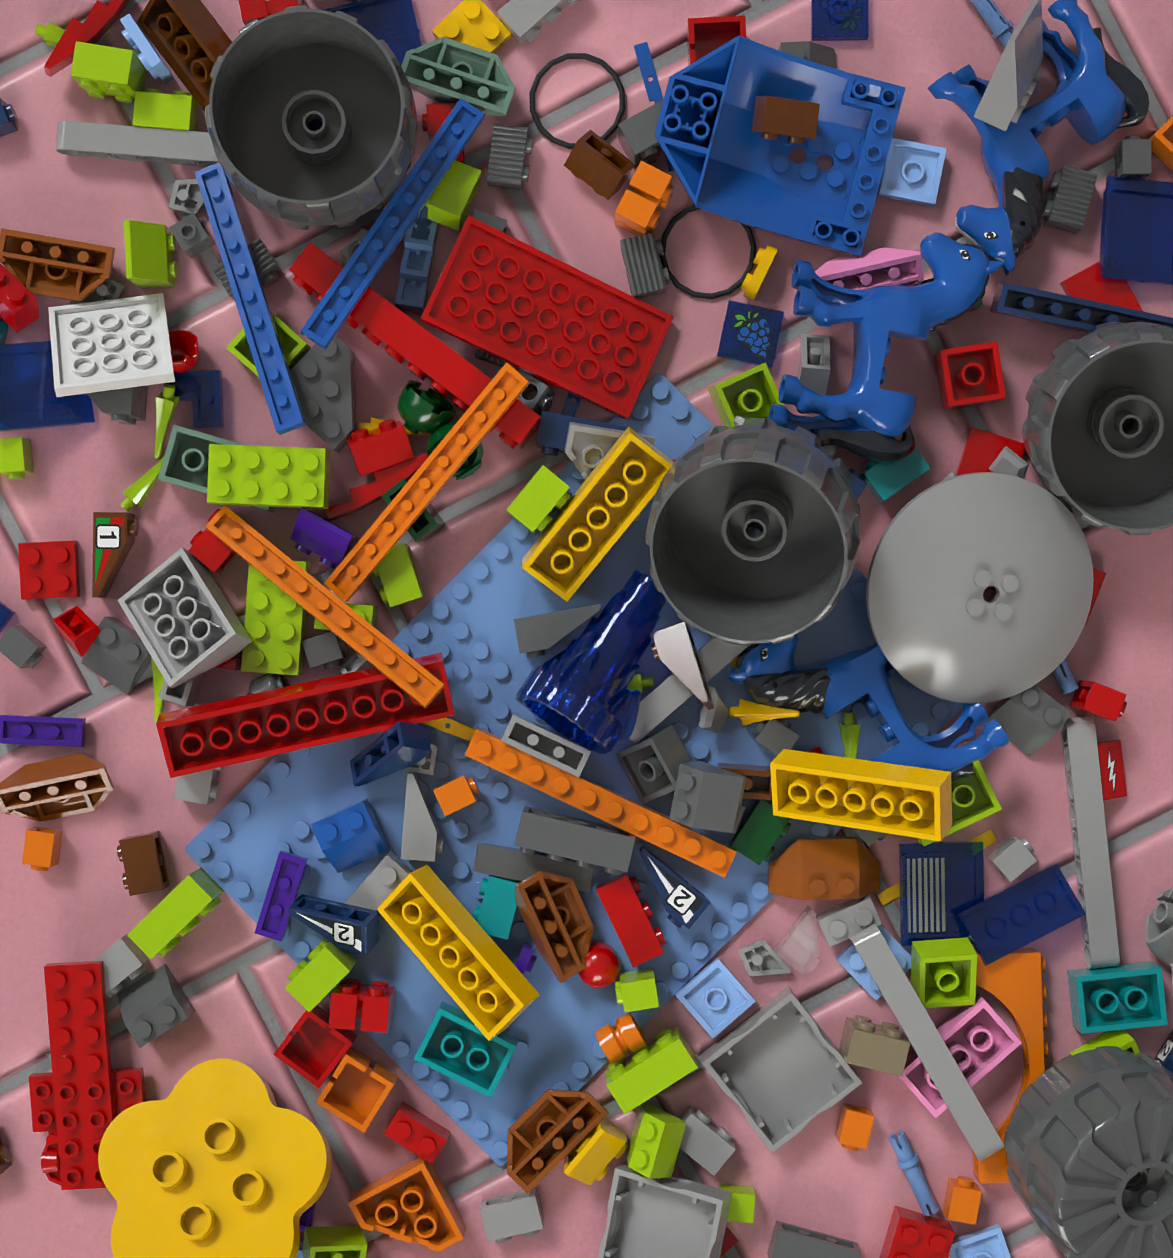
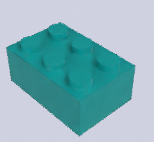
[1067,961,1168,1034]
[414,1001,518,1098]

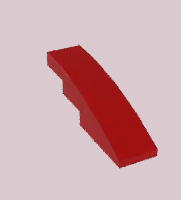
[44,0,130,77]
[325,453,427,521]

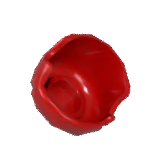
[169,330,200,373]
[578,941,620,989]

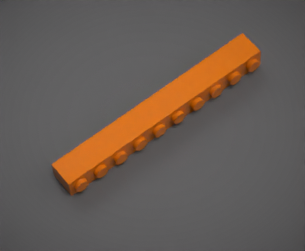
[465,727,737,878]

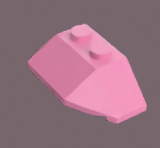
[815,247,924,305]

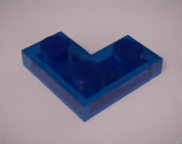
[164,370,224,429]

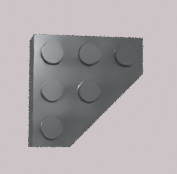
[290,336,357,453]

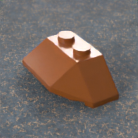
[0,228,115,302]
[0,753,114,822]
[768,837,881,901]
[515,871,594,983]
[507,1089,609,1194]

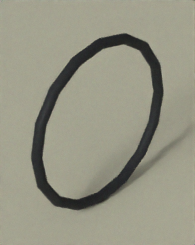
[529,53,625,149]
[660,205,756,299]

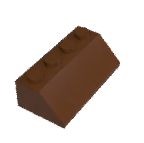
[137,0,232,111]

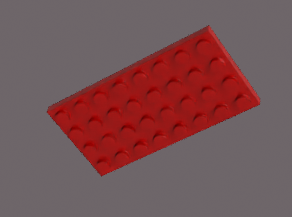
[420,215,673,420]

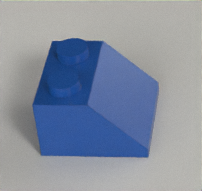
[311,798,390,873]

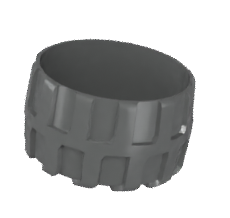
[205,5,417,230]
[1022,321,1173,535]
[645,418,861,645]
[1004,1046,1173,1258]

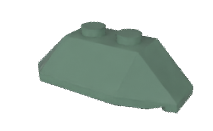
[401,37,515,116]

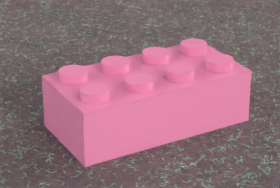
[899,993,1022,1118]

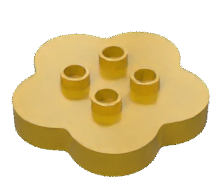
[98,1058,332,1258]

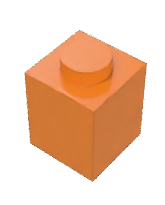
[433,774,480,816]
[22,827,63,871]
[835,1102,875,1151]
[942,1176,982,1225]

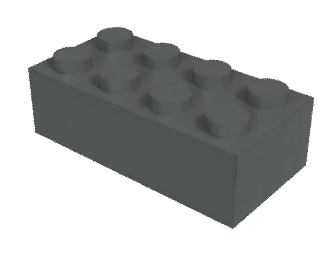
[514,806,636,875]

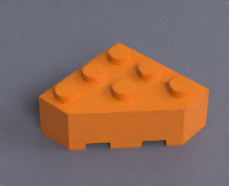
[348,1157,467,1252]

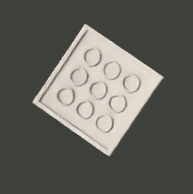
[48,293,175,397]

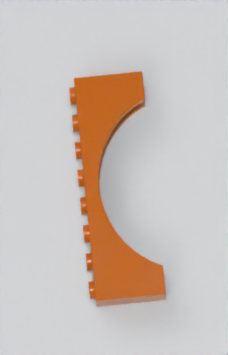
[973,948,1048,1183]

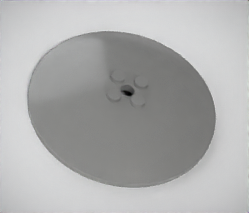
[866,472,1094,703]

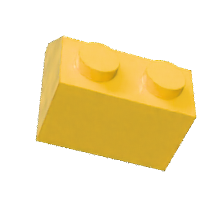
[564,1117,627,1185]

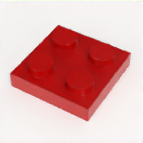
[18,540,80,600]

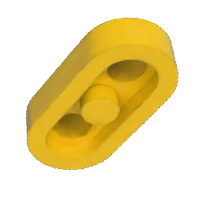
[741,245,778,301]

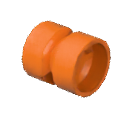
[595,1012,647,1064]

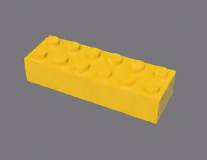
[522,427,674,602]
[770,749,952,842]
[377,865,540,1041]

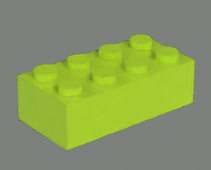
[207,444,331,509]
[241,561,312,675]

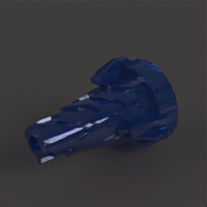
[516,570,666,754]

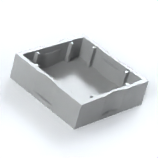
[700,986,862,1153]
[598,1161,732,1258]

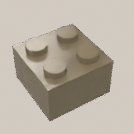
[839,1015,910,1076]

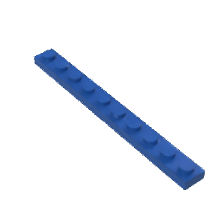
[300,98,485,350]
[195,162,307,435]

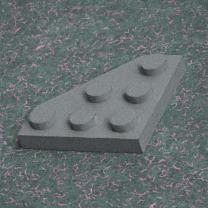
[564,422,655,521]

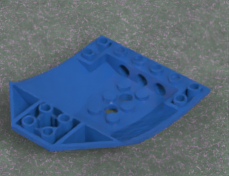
[654,35,906,256]

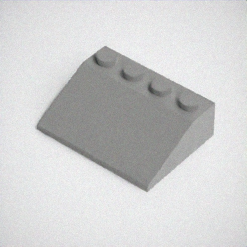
[973,0,1044,131]
[118,548,252,688]

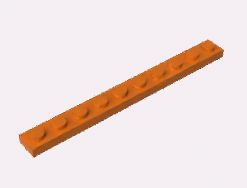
[324,362,530,602]
[205,505,445,709]

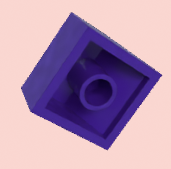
[290,508,360,569]

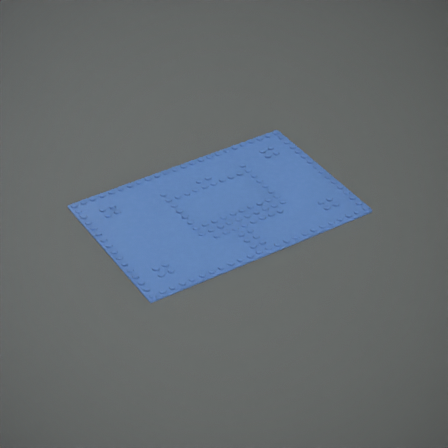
[185,374,964,1166]

